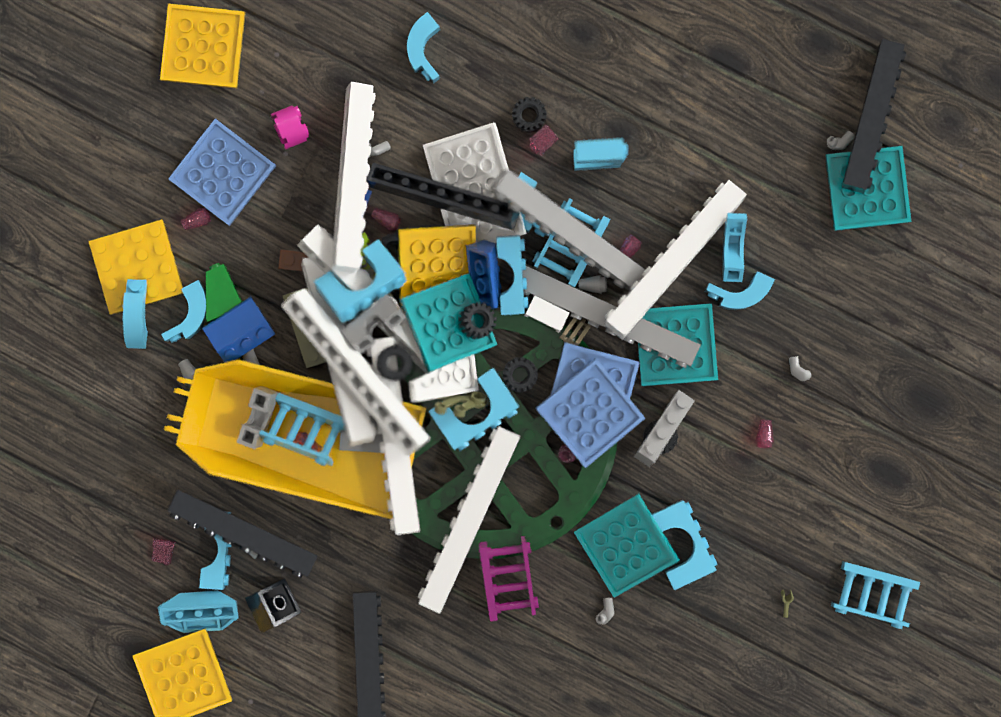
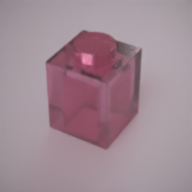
[529,124,559,156]

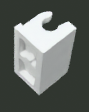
[525,296,569,333]

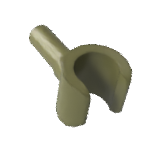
[781,590,794,618]

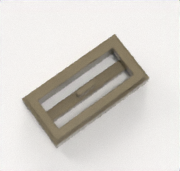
[560,318,592,346]

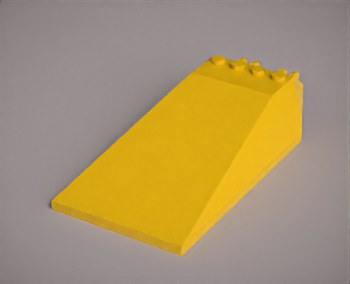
[164,360,426,519]

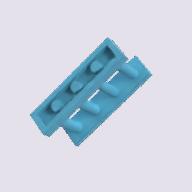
[532,198,610,288]
[259,392,345,466]
[831,561,920,629]

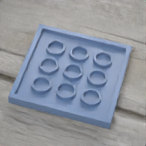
[169,119,276,226]
[550,342,640,399]
[536,358,645,468]

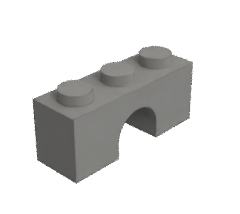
[342,294,406,354]
[237,386,278,449]

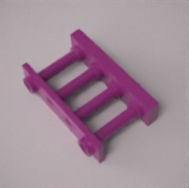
[479,536,539,621]

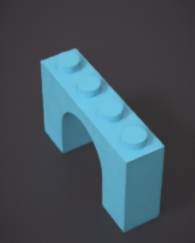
[573,139,627,171]
[314,240,407,323]
[429,368,519,451]
[652,500,717,590]

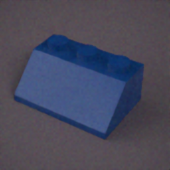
[466,240,501,308]
[202,297,275,363]

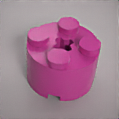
[271,105,309,150]

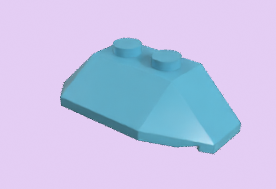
[159,590,239,633]

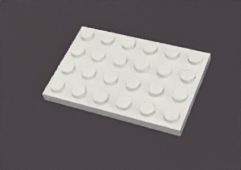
[423,122,527,243]

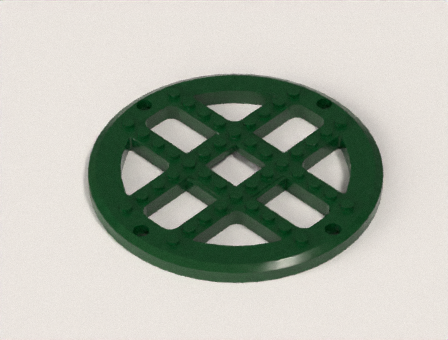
[394,301,617,559]

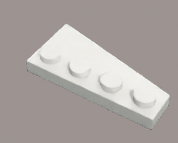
[410,354,479,402]

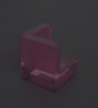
[152,538,175,565]

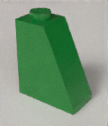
[206,263,242,323]

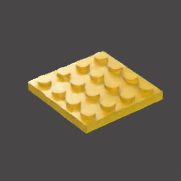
[160,4,245,88]
[89,220,183,315]
[398,224,476,306]
[133,628,232,717]

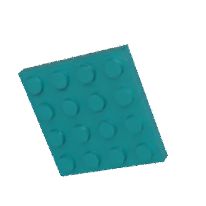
[825,146,911,231]
[400,273,498,372]
[638,304,718,386]
[574,494,679,598]

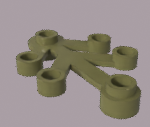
[421,391,487,417]

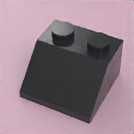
[245,578,302,633]

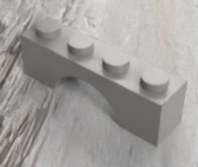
[634,390,694,467]

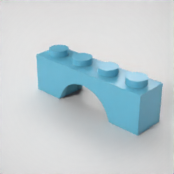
[497,235,528,315]
[199,511,232,590]

